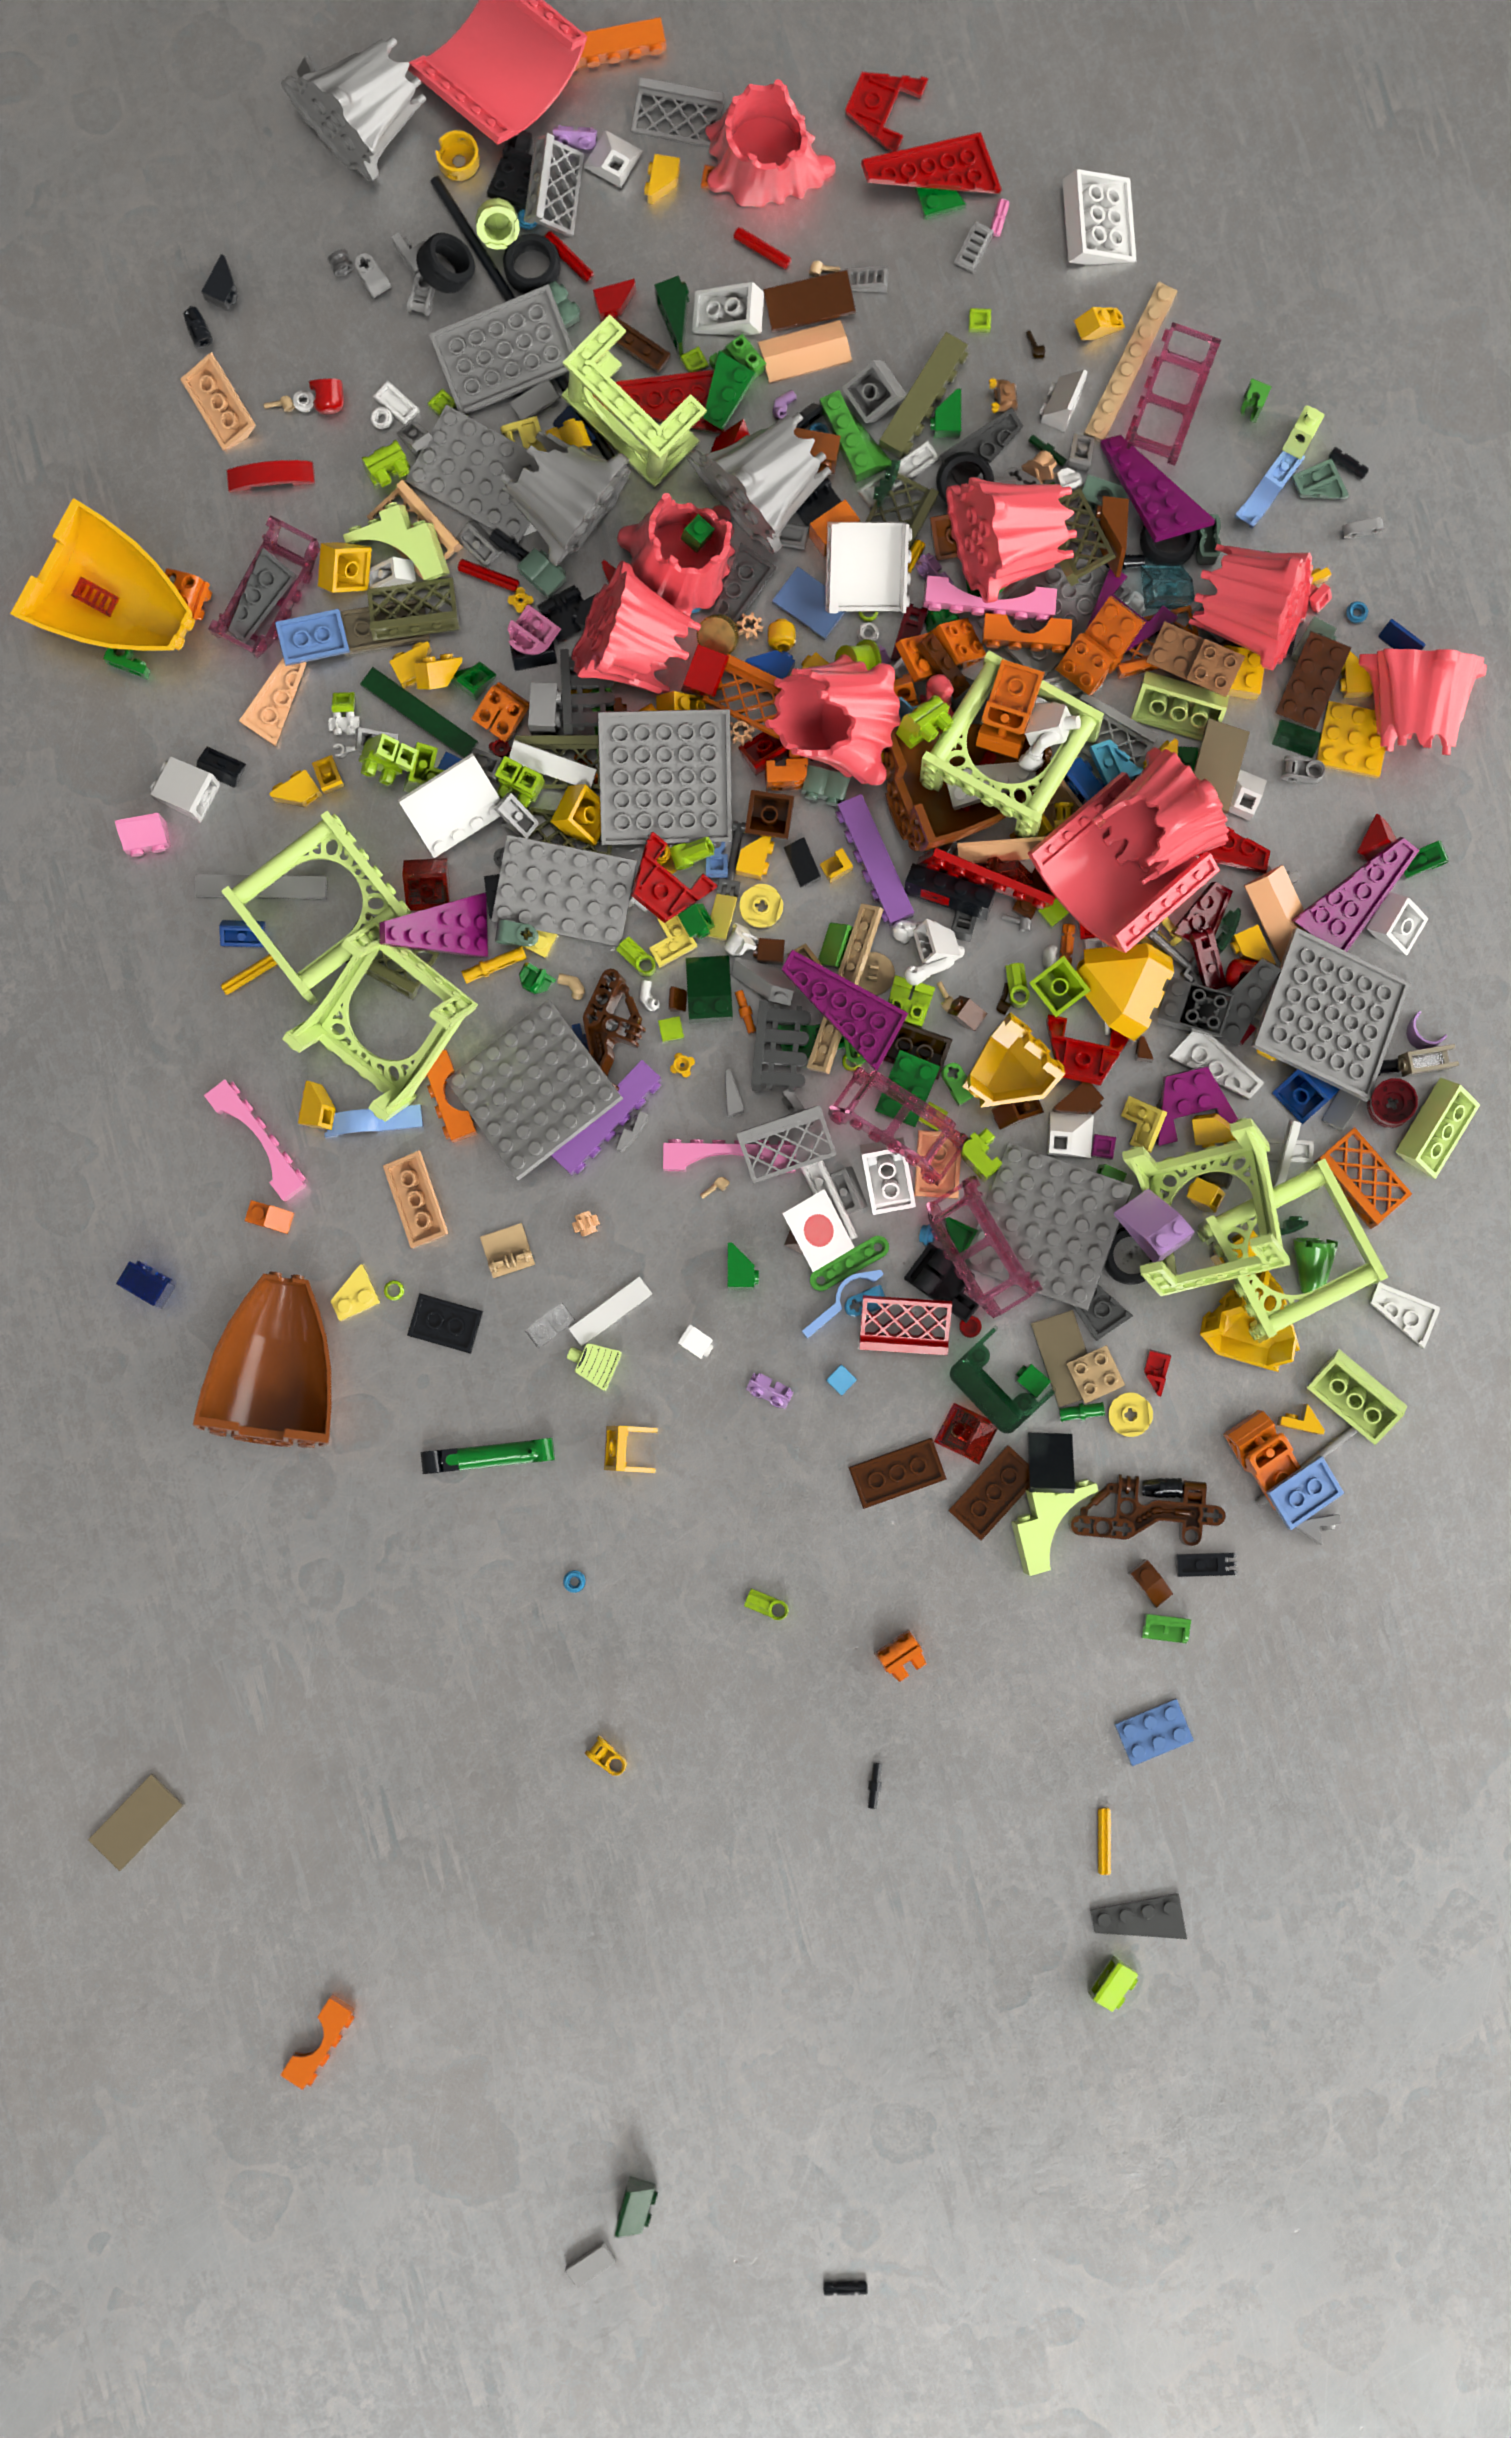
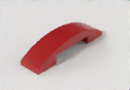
[227,460,315,492]

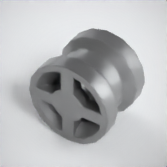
[328,249,354,276]

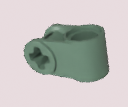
[495,920,539,947]

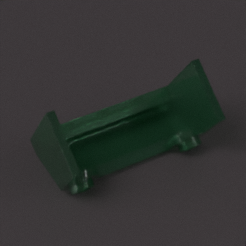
[950,1325,1056,1434]

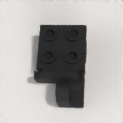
[487,131,533,210]
[904,1243,979,1323]

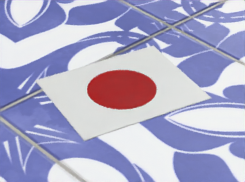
[782,1189,855,1272]

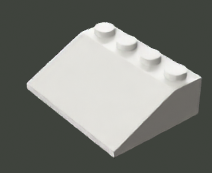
[1062,169,1136,265]
[398,753,501,858]

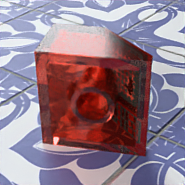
[402,858,450,911]
[934,1403,999,1465]

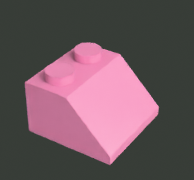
[115,813,171,857]

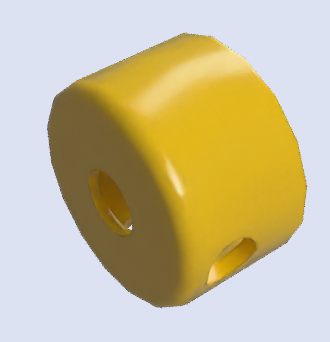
[435,130,480,181]

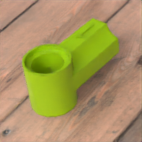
[670,837,715,870]
[616,936,656,977]
[1005,963,1030,1009]
[744,1588,789,1620]

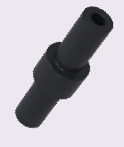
[868,1763,882,1809]

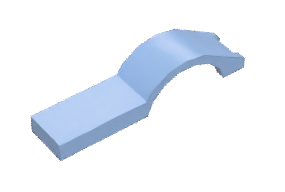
[1234,451,1305,529]
[324,1105,423,1138]
[802,1270,884,1339]

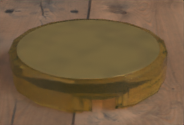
[697,614,739,654]

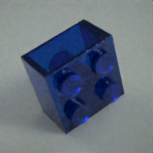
[116,1260,176,1309]

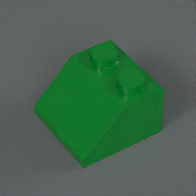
[728,1243,759,1290]

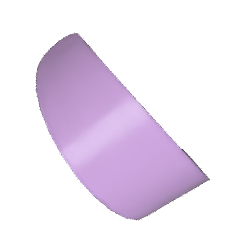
[1406,1011,1447,1050]

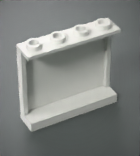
[825,522,912,613]

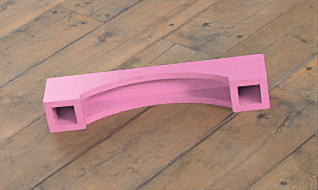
[923,575,1057,622]
[204,1080,306,1202]
[663,1139,796,1173]

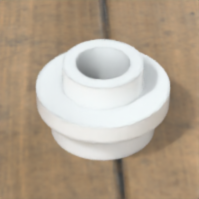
[293,390,315,412]
[371,407,393,429]
[857,623,879,642]

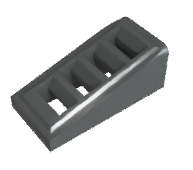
[951,911,977,942]

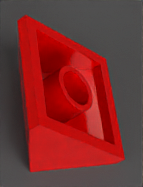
[681,644,729,697]
[738,728,789,776]

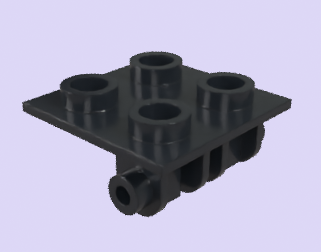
[796,478,842,527]
[537,585,583,643]

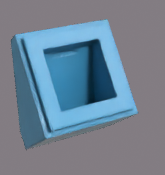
[826,1364,857,1396]

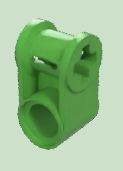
[941,1063,974,1106]

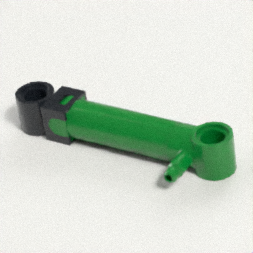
[420,1438,555,1474]

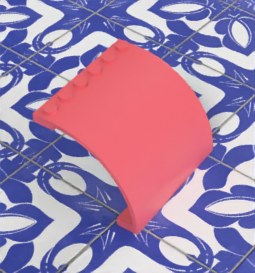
[408,0,587,145]
[1027,772,1220,953]

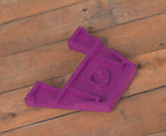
[1086,568,1178,653]
[1156,1066,1238,1146]

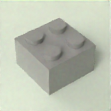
[842,360,907,423]
[528,682,563,736]

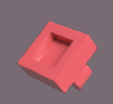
[1309,583,1332,614]

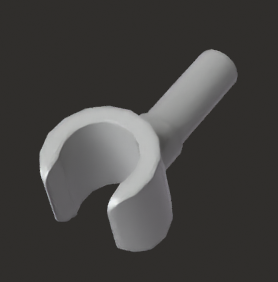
[1002,914,1032,932]

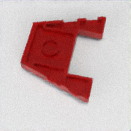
[845,72,929,153]
[631,832,718,923]
[1046,1014,1130,1086]

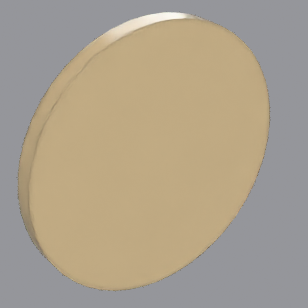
[859,952,895,996]

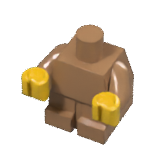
[989,378,1018,413]

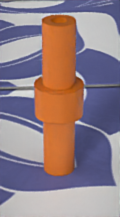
[735,990,756,1034]

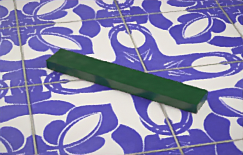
[360,667,478,758]

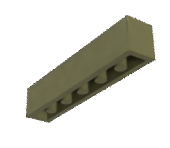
[879,332,969,459]

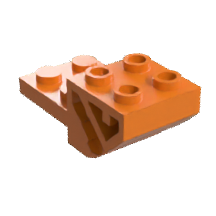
[1055,596,1146,695]
[895,618,986,683]
[976,659,1045,760]
[1223,1410,1301,1511]

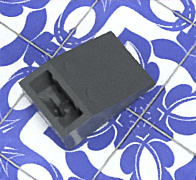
[1157,977,1235,1037]

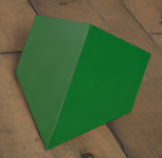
[451,662,497,701]
[944,1217,978,1262]

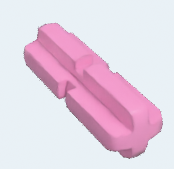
[990,199,1010,237]

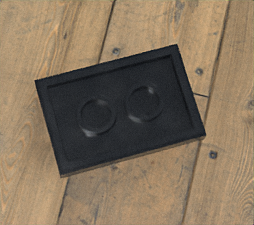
[407,1293,483,1354]
[1027,1432,1075,1494]

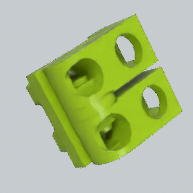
[361,439,411,487]
[896,695,954,749]
[358,733,418,786]
[495,756,545,809]
[888,975,936,1027]
[961,1128,1002,1183]

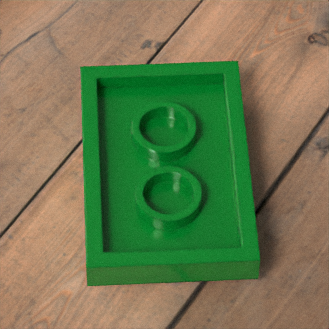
[875,1050,940,1127]

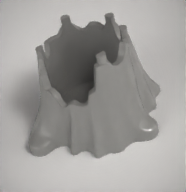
[281,37,426,182]
[686,412,831,554]
[500,431,632,566]

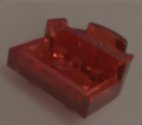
[982,856,1033,885]

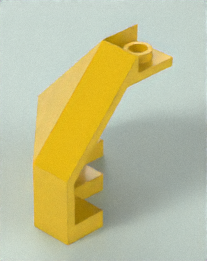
[1076,943,1174,1041]
[962,1013,1065,1108]
[1200,1270,1300,1372]

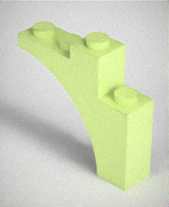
[343,502,450,581]
[1011,1479,1098,1576]

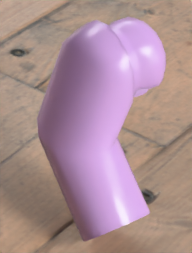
[772,390,797,419]

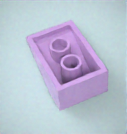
[1114,1189,1195,1263]

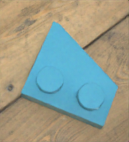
[1089,739,1144,786]

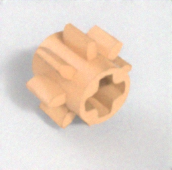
[737,612,763,641]
[730,720,754,746]
[572,1211,600,1237]

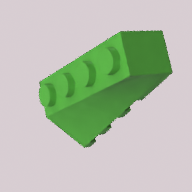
[819,390,894,483]

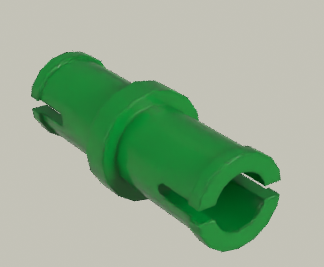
[1059,1402,1105,1422]

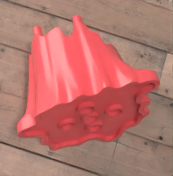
[705,79,836,207]
[946,477,1077,603]
[617,493,735,616]
[1189,544,1313,671]
[571,560,701,694]
[1359,648,1487,755]
[765,655,901,786]
[1092,747,1229,885]

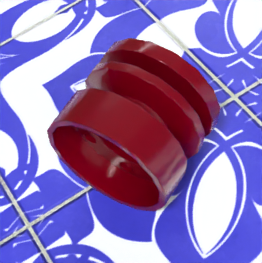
[1367,1078,1418,1128]

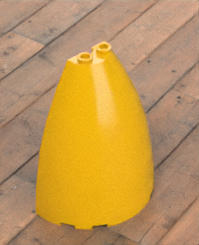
[10,498,195,651]

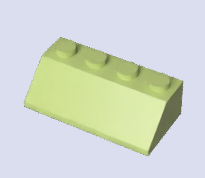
[1131,671,1229,741]
[1396,1077,1480,1179]
[1307,1349,1407,1445]

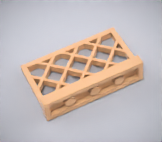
[367,479,463,581]

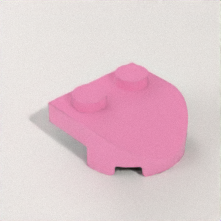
[508,605,561,655]

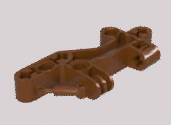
[583,968,646,1091]
[1069,1474,1226,1546]

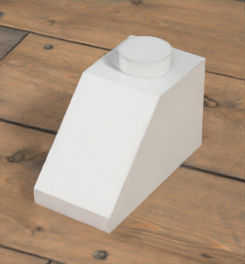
[368,557,416,589]
[678,1325,714,1359]

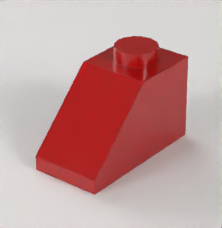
[593,279,636,322]

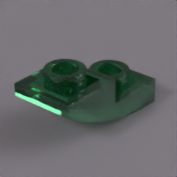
[873,460,901,507]
[1216,908,1241,955]
[1279,1216,1308,1236]

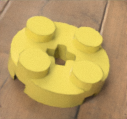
[740,884,783,929]
[1108,1393,1153,1437]

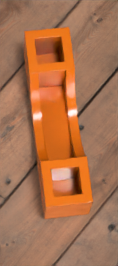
[982,613,1072,653]
[425,1050,478,1143]
[280,1994,355,2090]

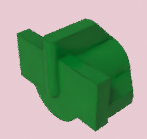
[925,609,960,633]
[519,962,556,994]

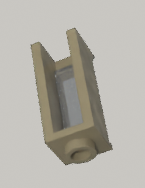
[1398,1044,1459,1077]

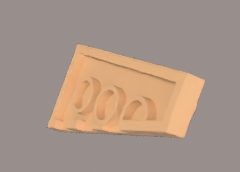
[239,658,307,747]

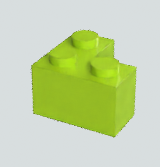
[403,742,445,793]

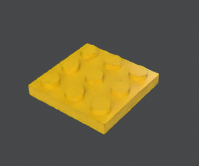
[1316,701,1385,778]

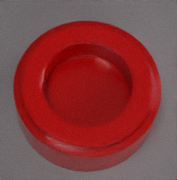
[959,1316,982,1338]

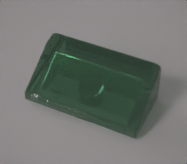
[1272,719,1321,758]

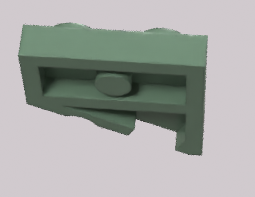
[1291,458,1349,499]

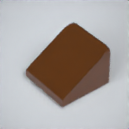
[669,986,687,1012]
[1135,1036,1154,1063]

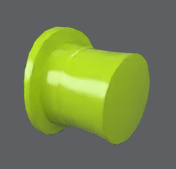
[835,639,881,670]

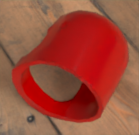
[309,379,344,415]
[1225,959,1258,989]

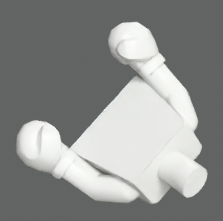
[1019,701,1081,772]
[892,919,965,986]

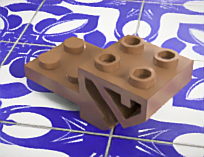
[1146,621,1245,697]

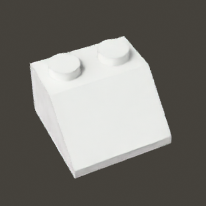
[1366,892,1428,956]

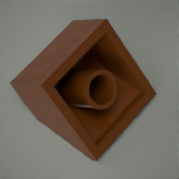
[745,790,794,840]

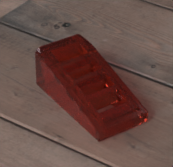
[71,577,120,617]

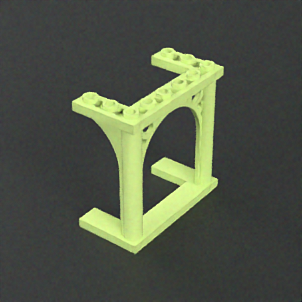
[561,315,707,488]
[920,650,1104,838]
[221,811,411,1005]
[282,922,478,1122]
[1122,1118,1290,1296]
[1197,1158,1388,1343]

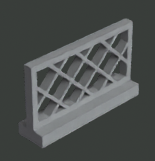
[631,77,725,147]
[524,133,584,237]
[1070,692,1159,781]
[736,1105,837,1184]

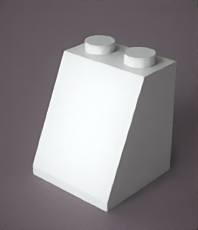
[150,756,221,823]

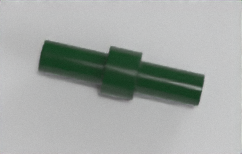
[1028,435,1067,467]

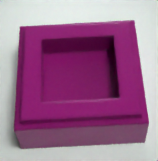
[1091,1134,1116,1160]

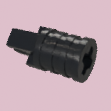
[183,306,213,348]
[1142,1478,1182,1498]

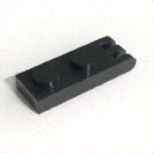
[1176,1553,1237,1577]

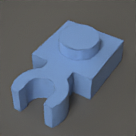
[706,842,728,878]

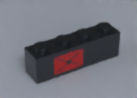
[904,863,995,921]

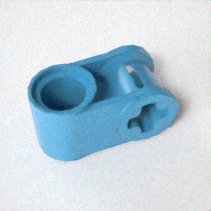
[844,1285,886,1317]

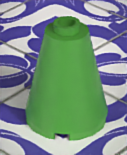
[1293,1238,1338,1294]

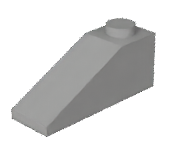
[731,957,796,1006]

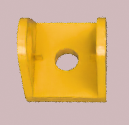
[604,1426,658,1473]

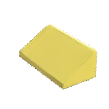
[707,894,738,941]

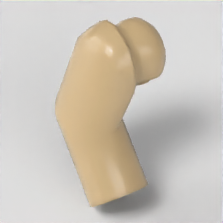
[557,973,585,1000]

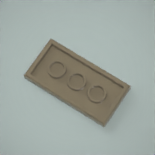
[340,598,431,655]
[1193,719,1250,814]
[1031,1310,1088,1408]
[88,1774,184,1871]

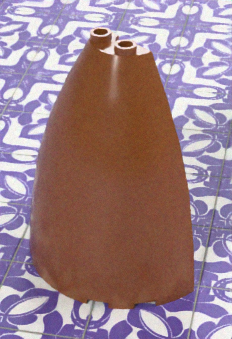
[882,724,1052,852]
[193,1271,332,1448]

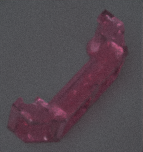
[1125,322,1222,466]
[208,515,320,659]
[828,1067,969,1186]
[926,1176,1043,1318]

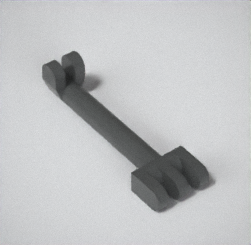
[717,821,746,897]
[1146,926,1199,983]

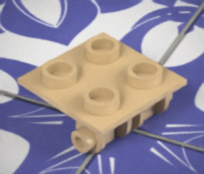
[480,1223,535,1279]
[1067,1345,1125,1404]

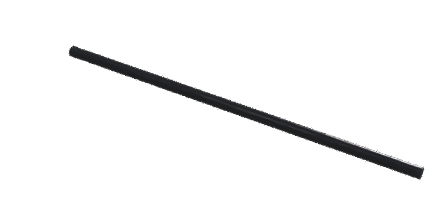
[430,176,629,480]

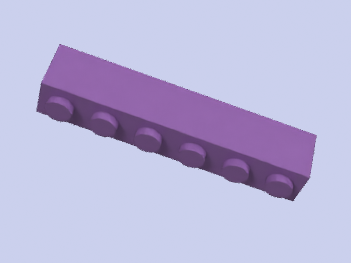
[835,794,914,927]
[552,1060,661,1176]

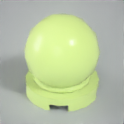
[475,198,520,250]

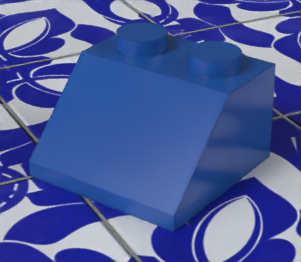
[1063,757,1105,805]
[1272,1069,1340,1124]

